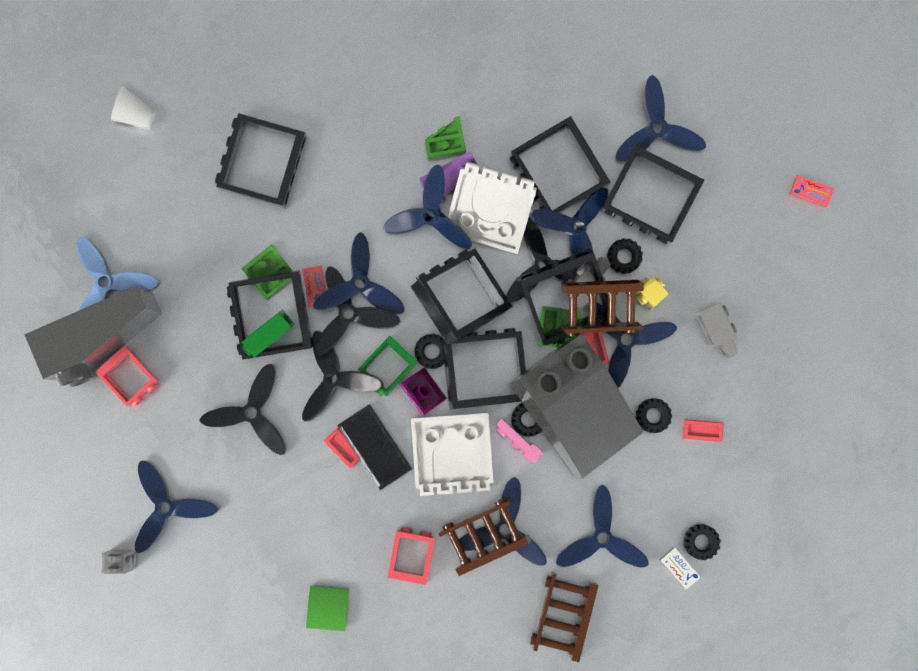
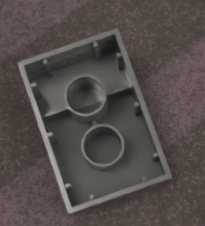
[24,286,162,387]
[509,334,644,479]

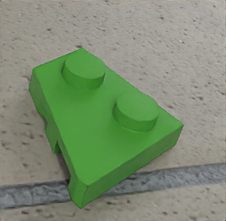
[425,116,466,160]

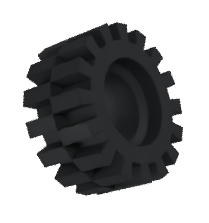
[607,238,643,274]
[414,334,444,369]
[636,398,672,433]
[511,403,542,437]
[683,524,721,560]

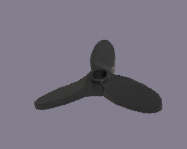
[506,217,578,303]
[314,266,400,356]
[302,331,384,422]
[199,364,286,455]

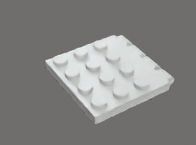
[448,161,537,254]
[411,413,494,496]

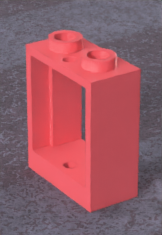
[95,345,159,407]
[387,527,435,585]

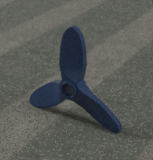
[615,75,706,161]
[383,165,472,249]
[529,188,608,269]
[313,232,404,314]
[596,302,677,388]
[135,460,218,553]
[459,477,547,566]
[556,485,649,567]

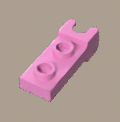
[496,419,543,464]

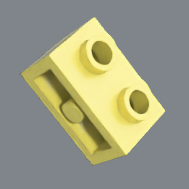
[635,276,669,310]

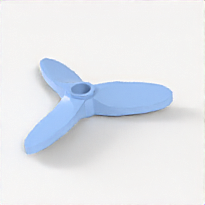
[76,237,158,310]

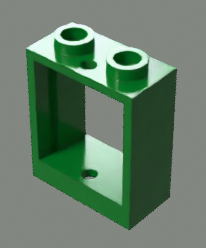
[242,309,294,357]
[358,335,419,396]

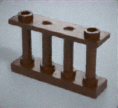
[561,280,644,336]
[438,498,531,576]
[530,572,599,662]

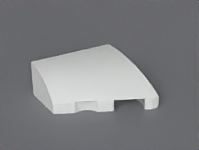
[111,86,156,130]

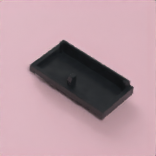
[337,404,412,491]

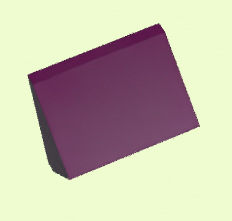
[399,367,447,416]

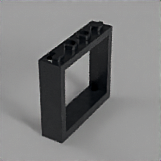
[215,113,307,209]
[509,116,610,213]
[602,145,705,244]
[410,248,513,346]
[516,249,608,346]
[227,270,313,360]
[442,328,526,410]

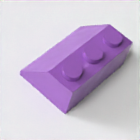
[419,151,480,203]

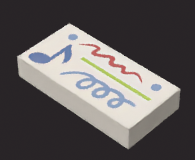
[660,547,701,590]

